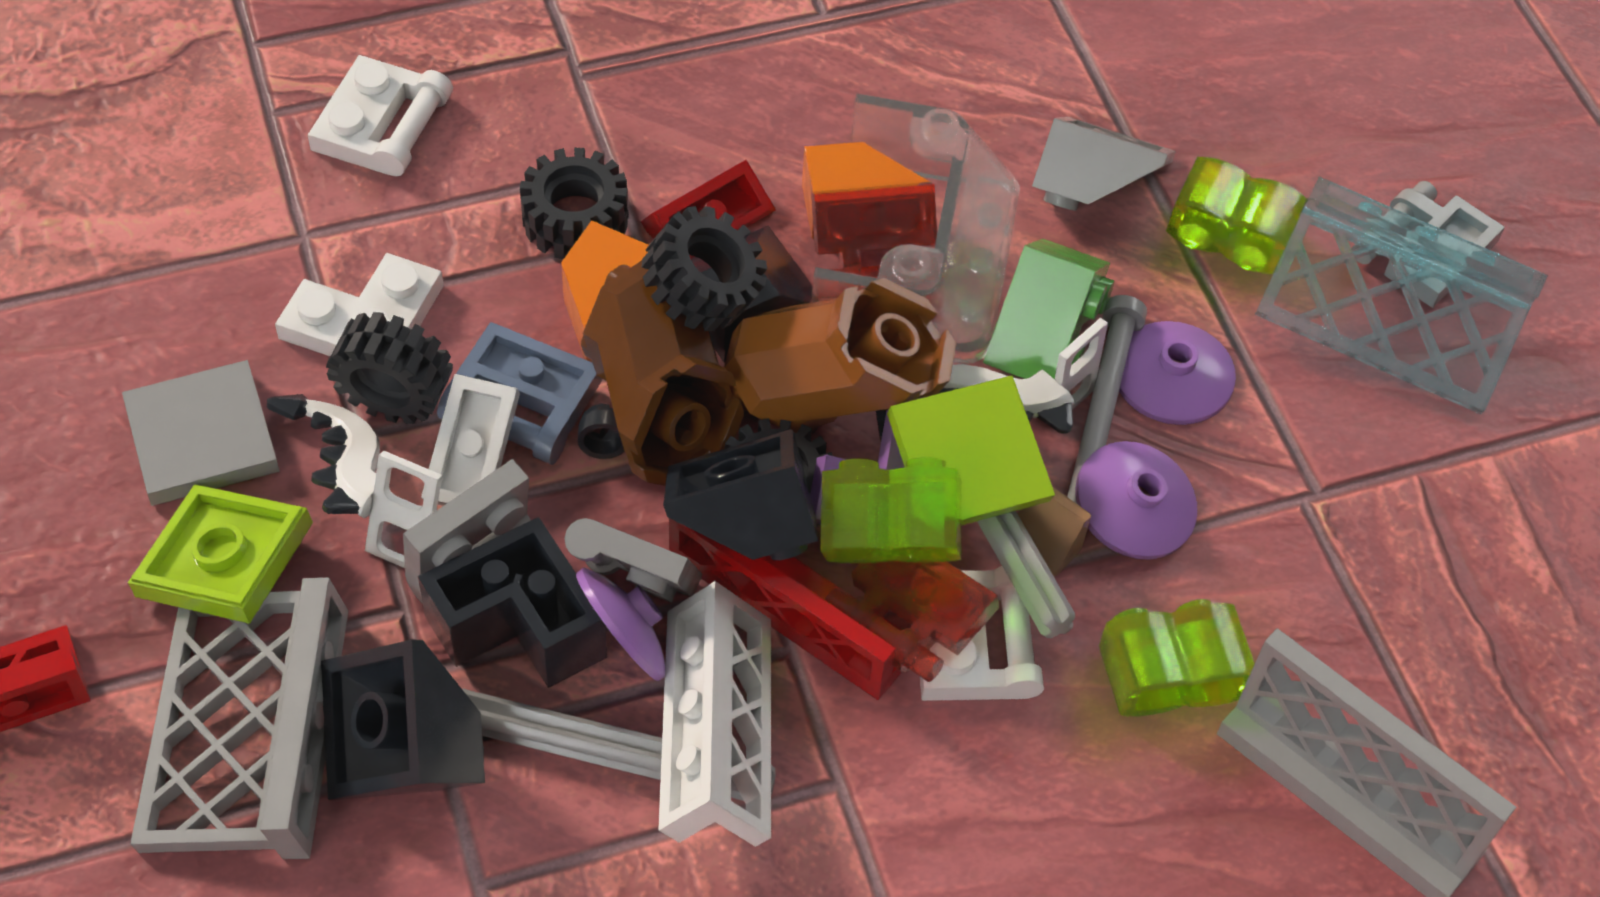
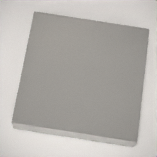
[122,360,280,506]

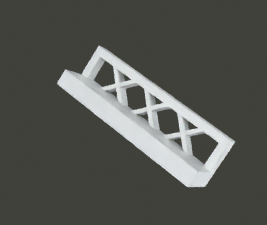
[659,581,771,847]

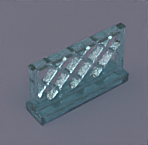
[1255,176,1548,414]

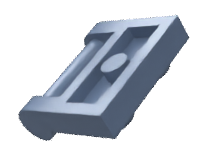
[437,322,602,465]

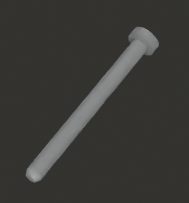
[1067,295,1147,504]

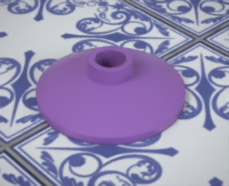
[1119,321,1236,425]
[1075,441,1197,560]
[576,568,665,681]

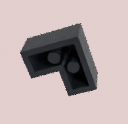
[418,517,607,688]

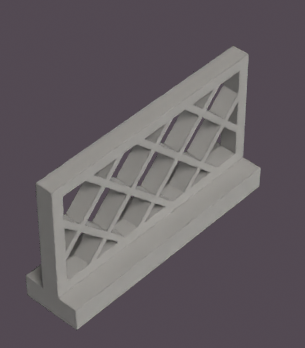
[130,577,348,859]
[1217,628,1516,897]

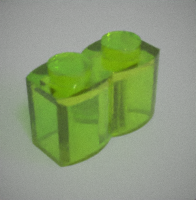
[1166,157,1308,274]
[820,457,962,563]
[1098,599,1255,716]

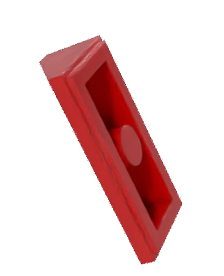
[641,159,776,259]

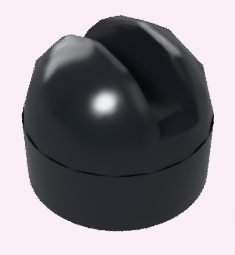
[577,403,625,459]

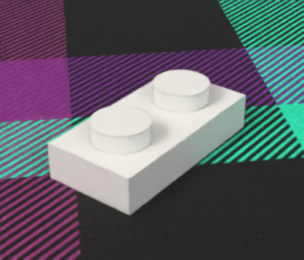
[421,374,520,506]

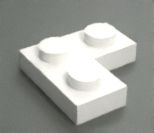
[275,253,444,356]

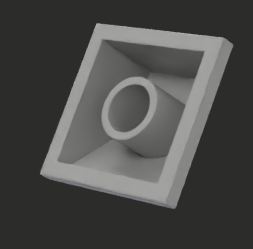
[1032,116,1176,211]

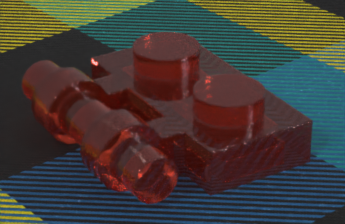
[811,182,939,294]
[825,527,999,682]

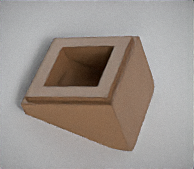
[1018,487,1091,577]

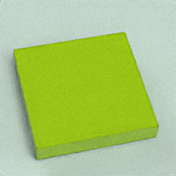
[887,375,1055,534]
[128,484,313,624]

